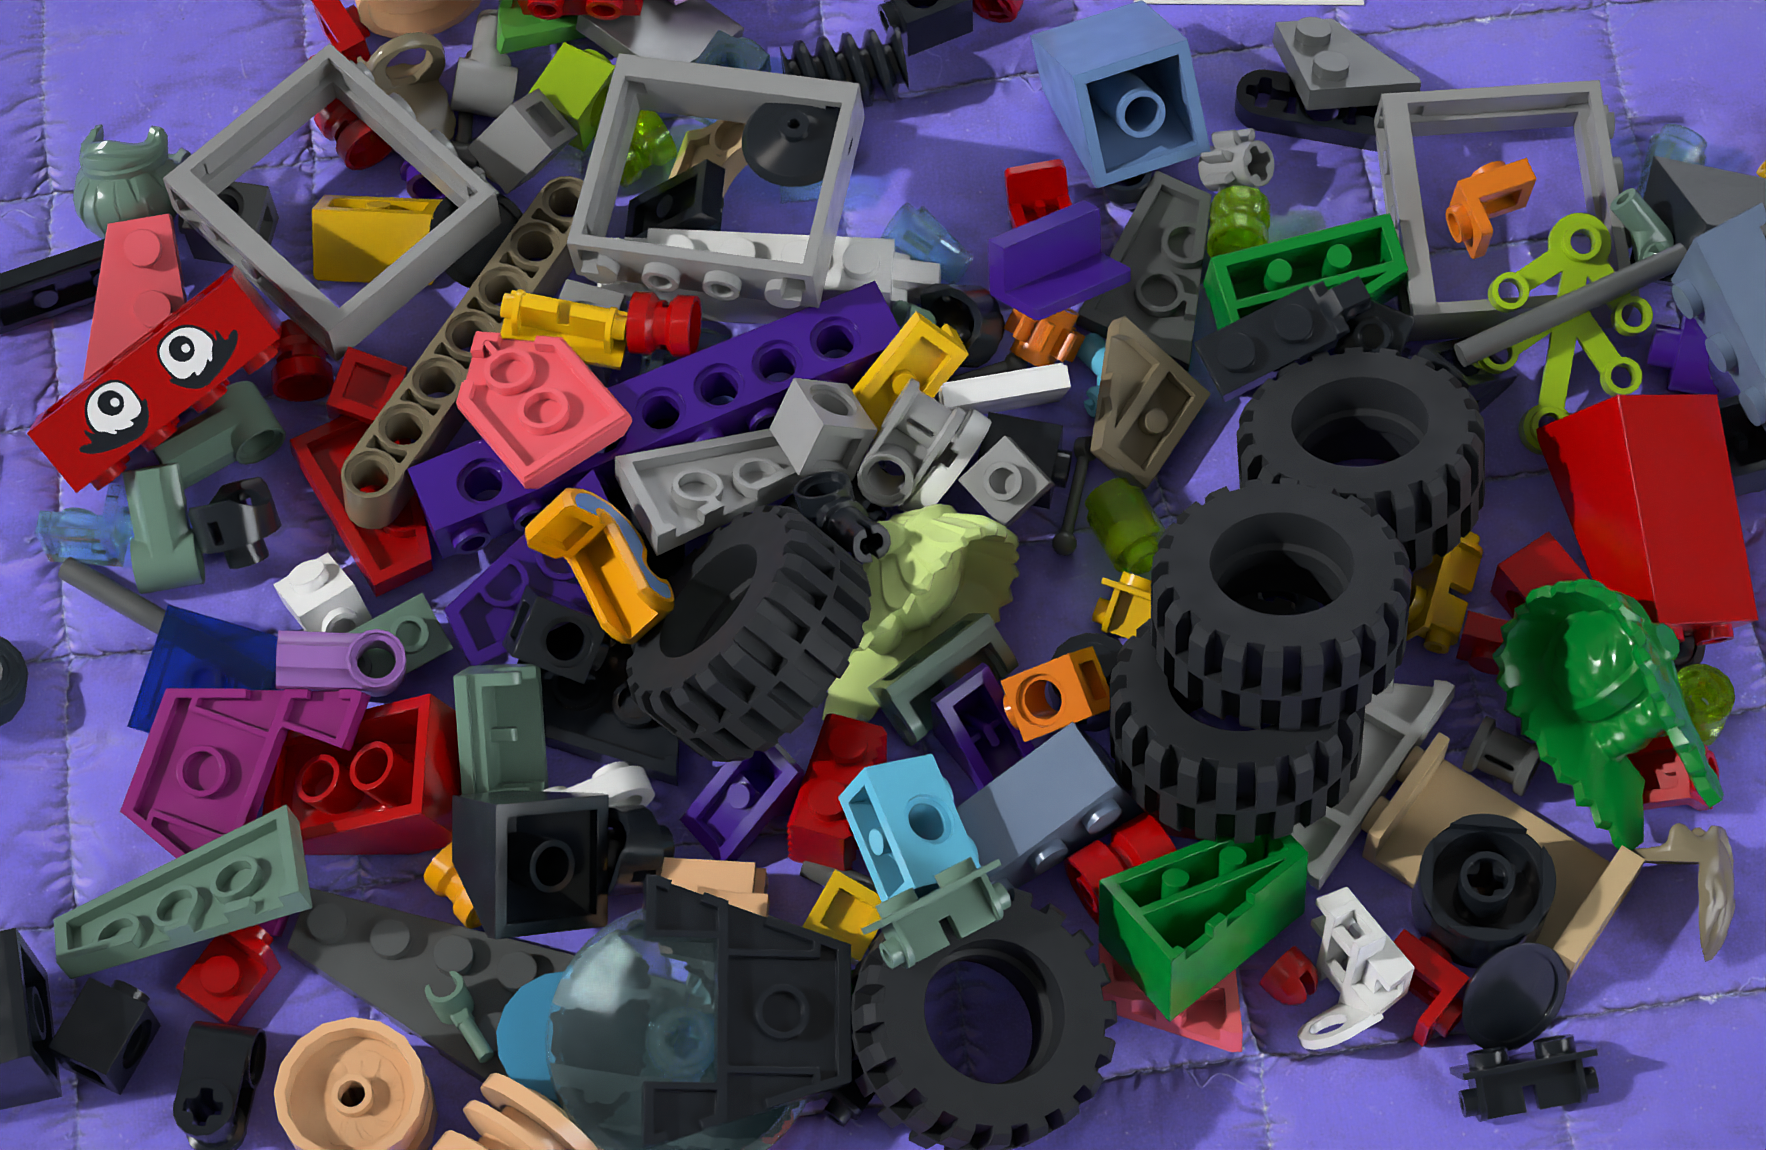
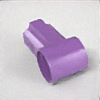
[276,629,406,697]

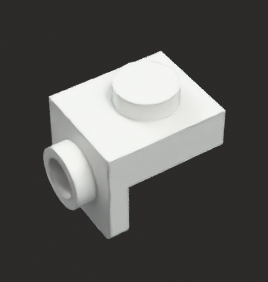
[273,552,372,633]

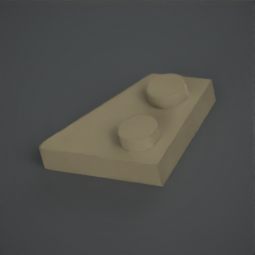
[1090,316,1211,492]

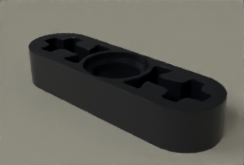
[1235,69,1378,152]

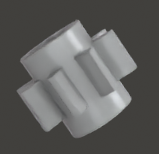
[1198,128,1274,204]

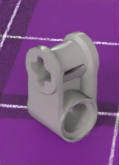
[857,378,966,507]

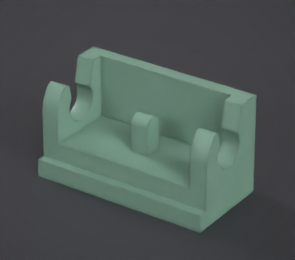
[868,613,1019,746]
[453,664,549,794]

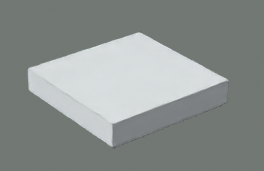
[935,363,1071,414]

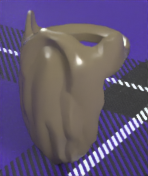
[357,32,456,140]
[1632,823,1735,962]

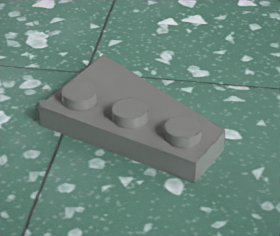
[615,429,807,556]

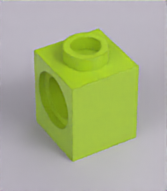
[528,42,615,152]

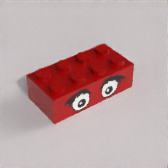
[27,265,283,493]

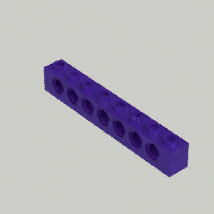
[407,281,900,559]

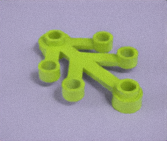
[1478,213,1653,455]

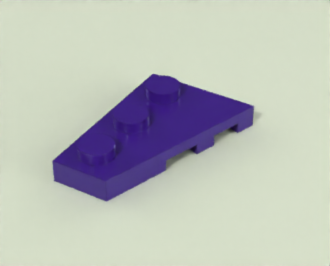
[443,469,608,666]

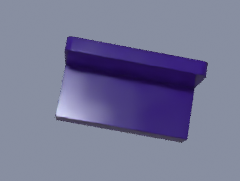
[988,200,1131,320]

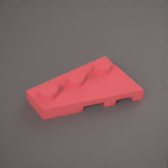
[83,214,187,381]

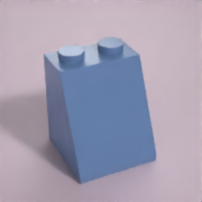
[1030,0,1211,189]

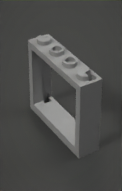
[163,43,502,361]
[567,53,865,309]
[1374,80,1640,342]

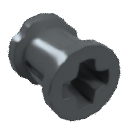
[1462,716,1541,797]

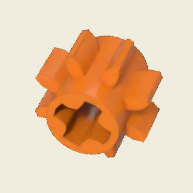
[1003,308,1086,367]

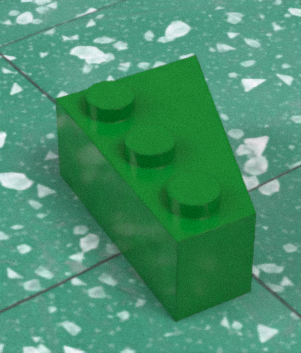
[1203,213,1408,397]
[1098,834,1308,1022]

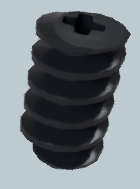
[780,25,909,107]

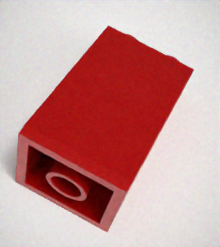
[1536,394,1759,645]

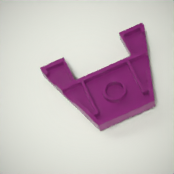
[120,688,371,937]

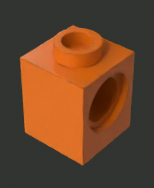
[1000,646,1110,742]

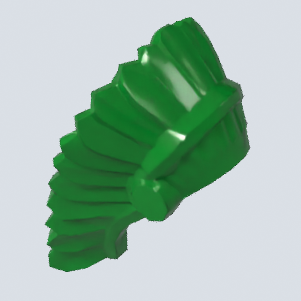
[1492,579,1724,851]

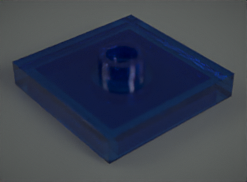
[127,604,278,734]

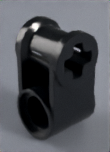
[173,1021,267,1150]

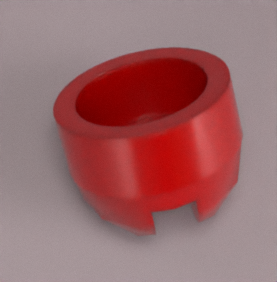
[1259,946,1318,1006]

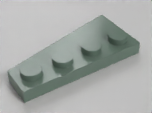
[54,804,312,979]

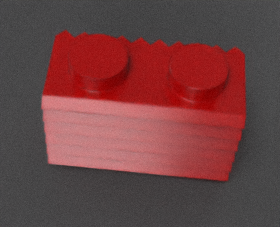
[787,713,887,871]

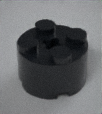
[1411,814,1556,969]

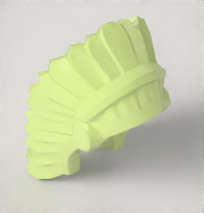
[822,504,1019,722]

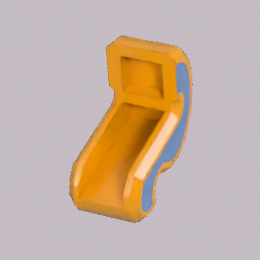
[525,488,674,645]

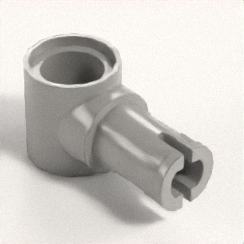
[450,9,518,119]

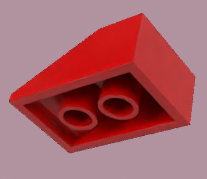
[262,693,462,855]

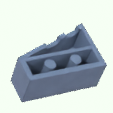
[1671,202,1766,431]
[956,722,1145,891]

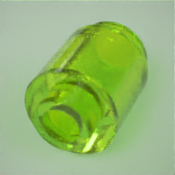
[1085,478,1166,574]

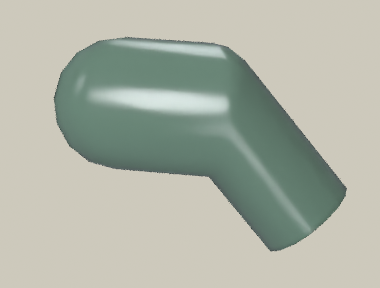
[1610,188,1674,263]

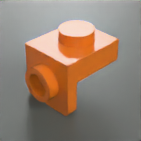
[1446,158,1537,259]

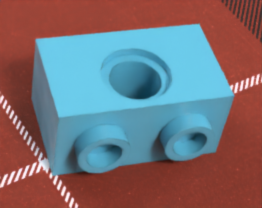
[838,754,981,902]

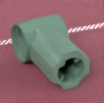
[152,381,286,489]
[122,462,205,594]

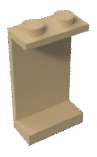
[1361,732,1645,984]

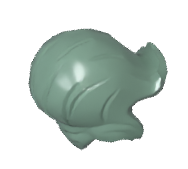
[73,124,191,239]

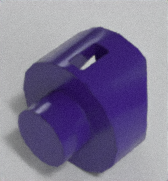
[1647,315,1719,396]

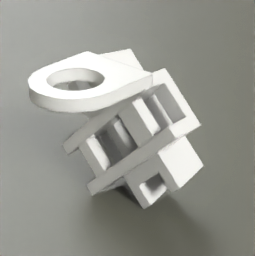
[1297,887,1415,1050]

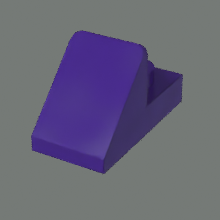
[679,743,805,861]

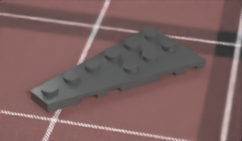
[287,887,689,1150]

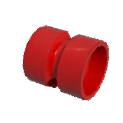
[1064,812,1177,926]

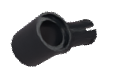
[793,471,891,563]

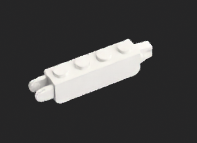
[597,228,941,324]

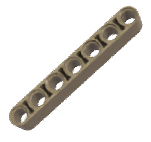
[341,176,583,529]

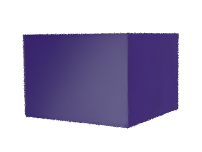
[931,662,1035,790]

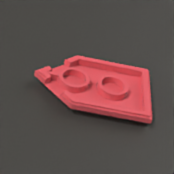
[456,331,633,489]

